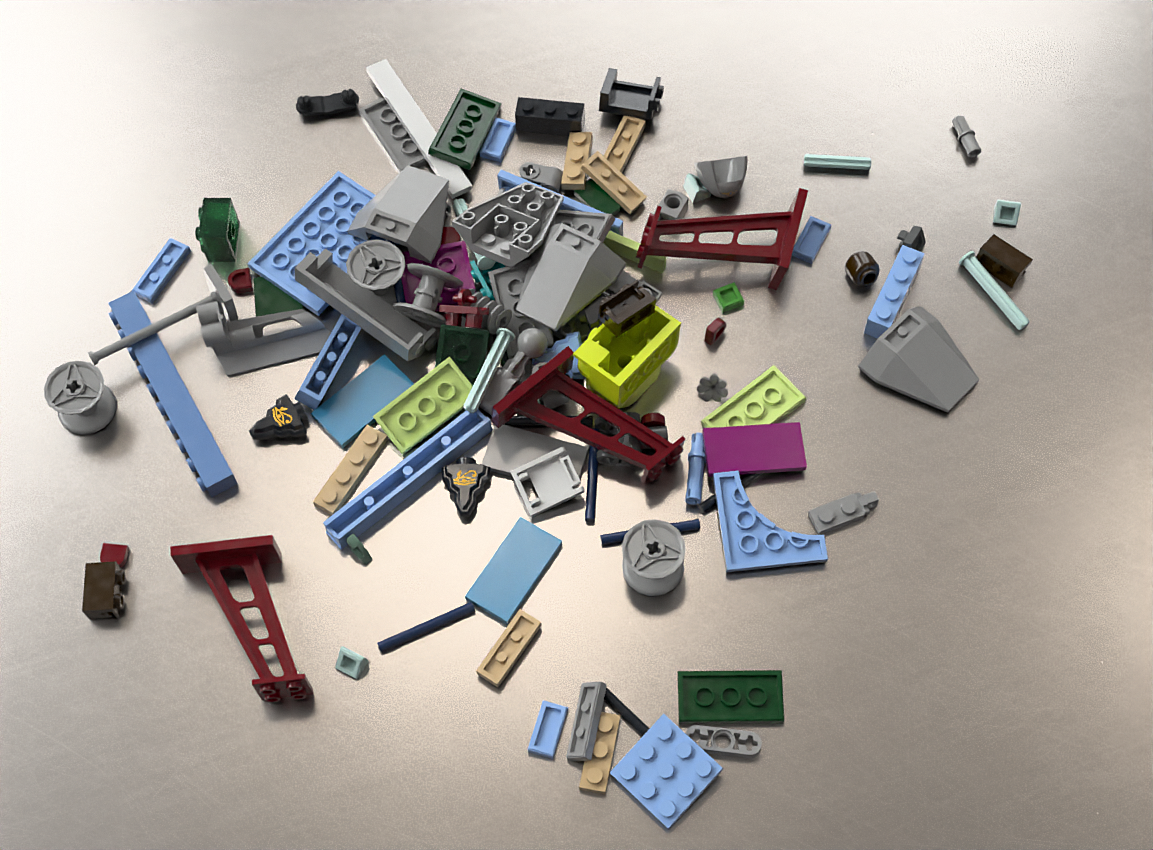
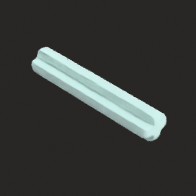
[804,154,872,170]

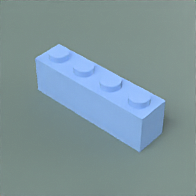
[864,245,924,339]
[294,314,361,410]

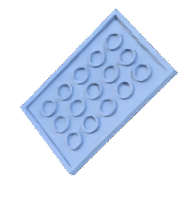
[247,171,384,316]

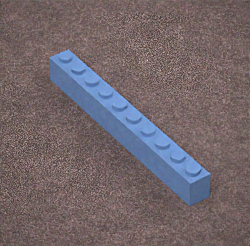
[108,290,238,498]

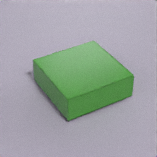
[713,282,744,313]

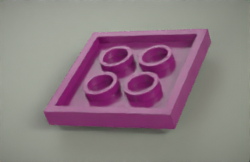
[401,241,476,312]

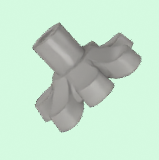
[697,373,728,402]

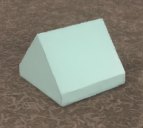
[683,173,711,203]
[993,200,1021,226]
[335,646,369,679]

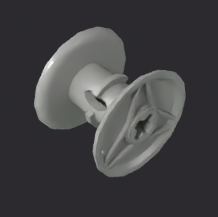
[346,240,405,306]
[393,263,463,328]
[44,360,116,435]
[621,519,686,596]

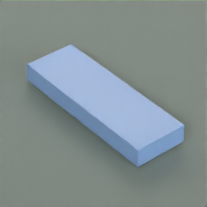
[132,238,191,304]

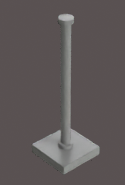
[88,264,239,365]

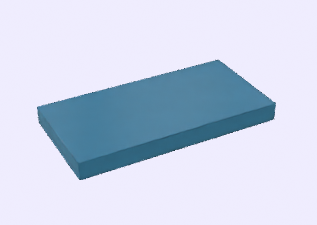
[311,354,414,448]
[465,516,562,625]

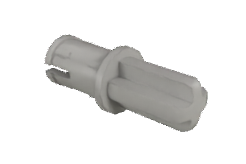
[952,115,982,158]

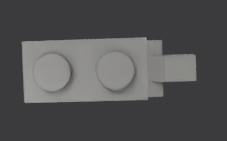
[808,491,879,535]

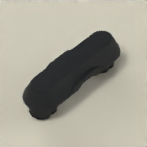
[296,89,359,116]

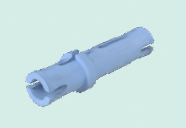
[685,432,706,505]

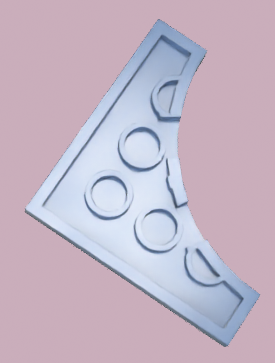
[713,471,828,572]

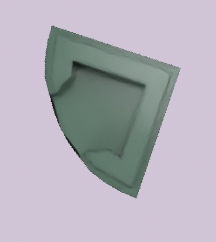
[347,534,373,565]

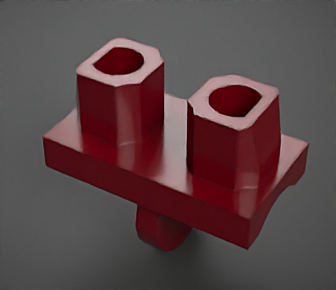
[439,288,489,328]

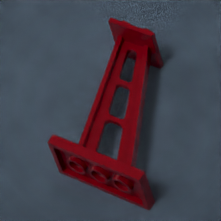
[636,188,808,290]
[492,346,686,483]
[170,535,313,702]

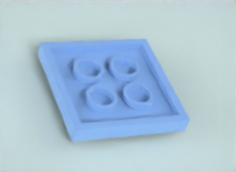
[610,714,723,829]

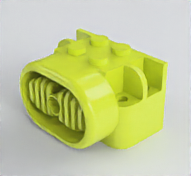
[573,305,681,409]

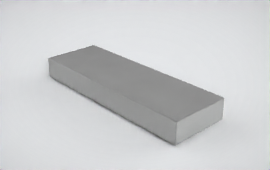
[566,681,607,761]

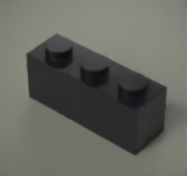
[515,97,585,136]

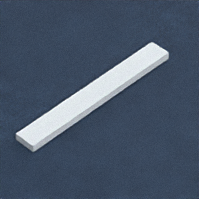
[366,59,472,199]

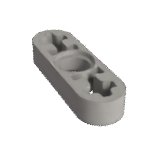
[685,725,762,758]

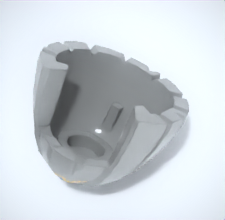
[694,156,748,198]

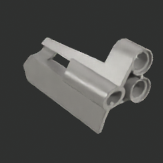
[196,300,331,377]

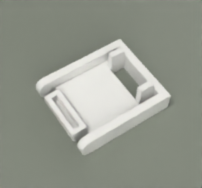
[510,447,585,517]

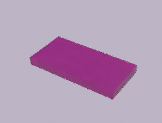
[702,422,807,477]

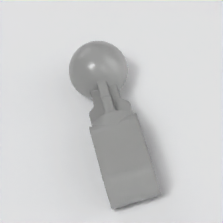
[479,328,548,416]

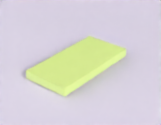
[373,356,473,455]
[701,365,806,428]

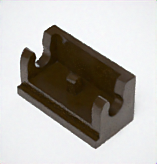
[976,234,1033,288]

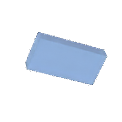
[480,118,516,163]
[792,216,832,264]
[528,700,568,759]

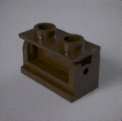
[598,280,656,338]
[82,561,126,619]

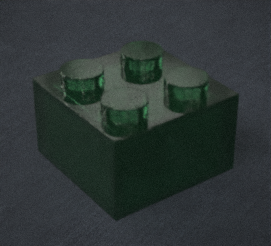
[195,198,240,262]
[435,324,491,380]

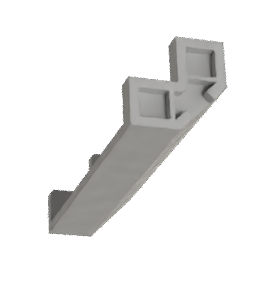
[295,248,437,361]

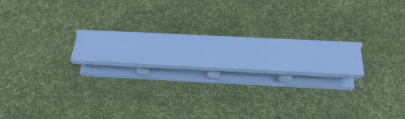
[323,409,493,550]

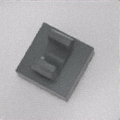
[897,225,926,251]

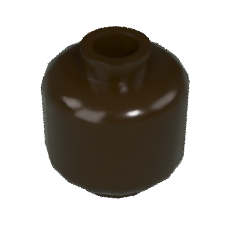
[845,251,880,286]

